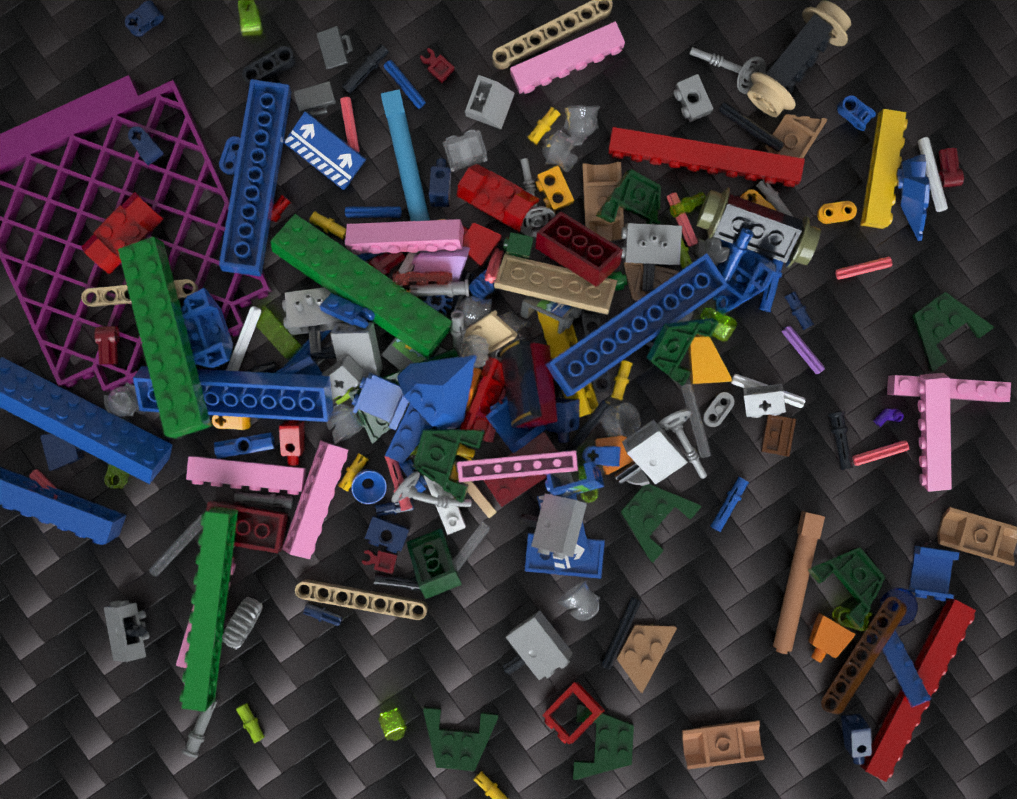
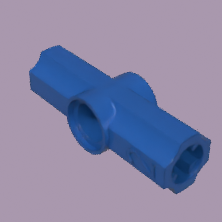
[214,432,275,459]

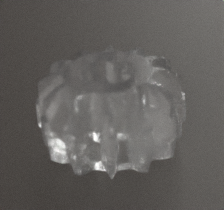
[460,335,490,368]

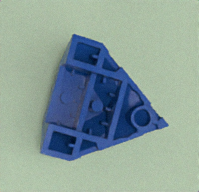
[897,154,930,241]
[713,240,776,319]
[181,288,233,368]
[397,354,477,429]

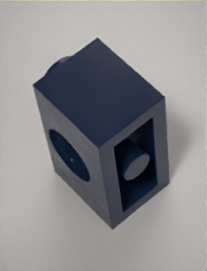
[365,515,410,553]

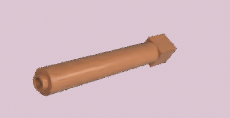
[773,511,825,654]

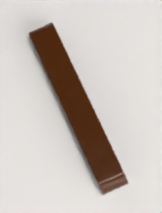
[821,597,907,714]

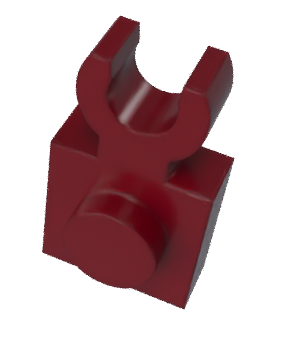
[420,48,455,83]
[362,550,398,574]

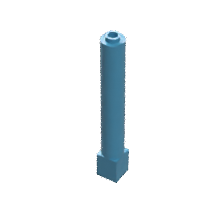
[381,90,430,221]

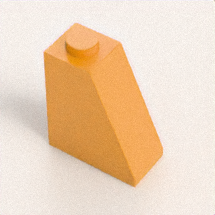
[688,334,732,384]

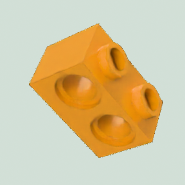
[535,166,574,212]

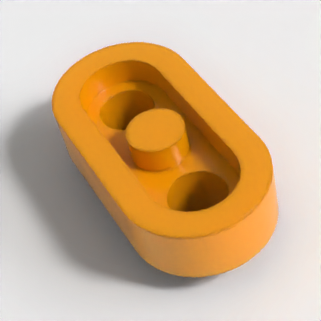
[817,201,857,224]

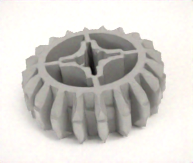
[222,597,262,649]

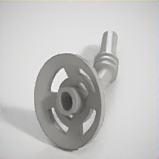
[689,47,766,94]
[521,158,556,237]
[658,409,707,479]
[391,471,472,508]

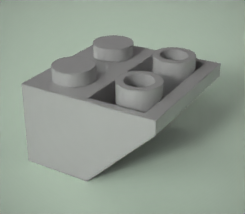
[465,75,515,129]

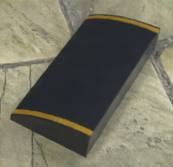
[500,340,542,427]

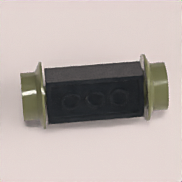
[696,187,821,268]

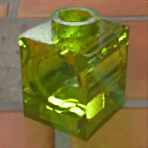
[378,708,406,741]

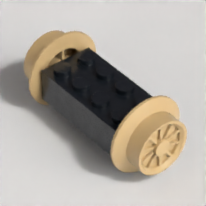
[747,1,851,117]

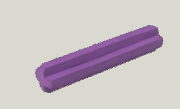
[782,326,825,374]

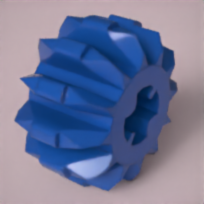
[469,270,496,300]
[422,295,453,315]

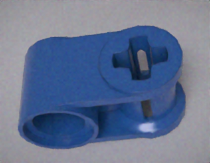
[837,96,876,131]
[582,446,621,466]

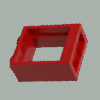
[542,682,605,744]

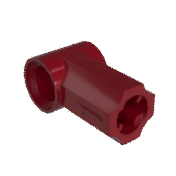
[939,148,964,188]
[368,252,406,276]
[95,326,119,365]

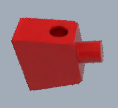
[462,223,502,268]
[279,420,305,466]

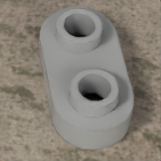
[703,392,734,427]

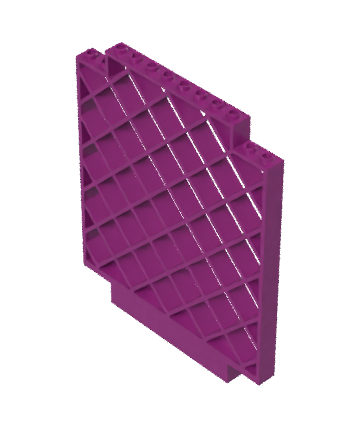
[0,75,272,393]

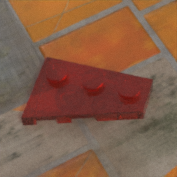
[393,271,452,285]

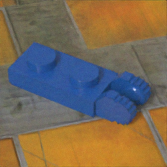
[320,293,375,329]

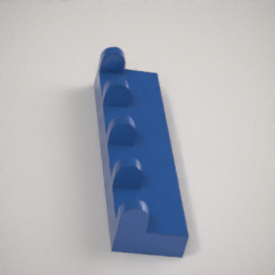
[875,629,931,708]

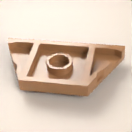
[764,114,827,158]
[623,262,679,301]
[616,624,677,693]

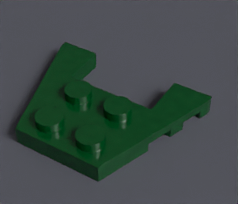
[596,169,661,225]
[912,292,994,371]
[647,318,719,386]
[413,429,485,503]
[621,484,701,563]
[808,547,885,629]
[573,703,634,780]
[423,707,498,771]

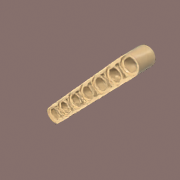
[493,0,613,70]
[295,580,428,620]

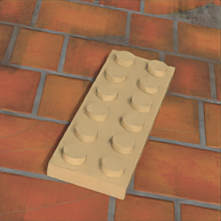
[494,254,617,315]

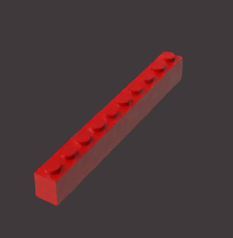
[609,127,805,187]
[861,598,976,782]

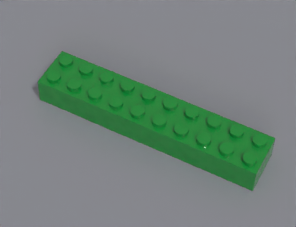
[271,214,452,359]
[118,237,211,438]
[180,507,238,712]

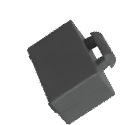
[317,26,353,69]
[294,81,336,118]

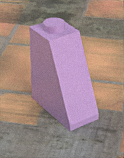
[412,247,470,284]

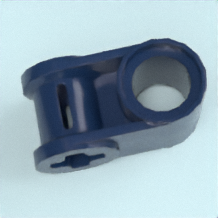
[125,0,164,37]
[128,126,164,166]

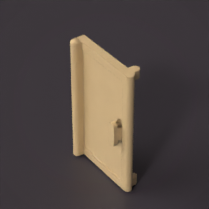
[464,311,517,360]

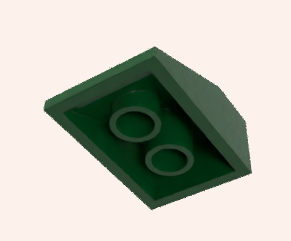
[406,528,462,599]

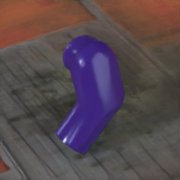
[873,408,904,427]

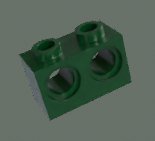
[503,232,533,259]

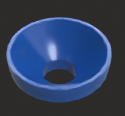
[351,469,387,504]

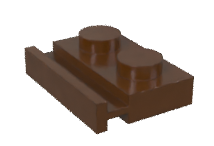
[760,414,796,457]

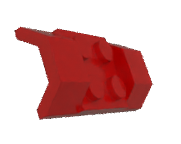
[456,164,540,232]
[81,192,163,274]
[459,357,505,438]

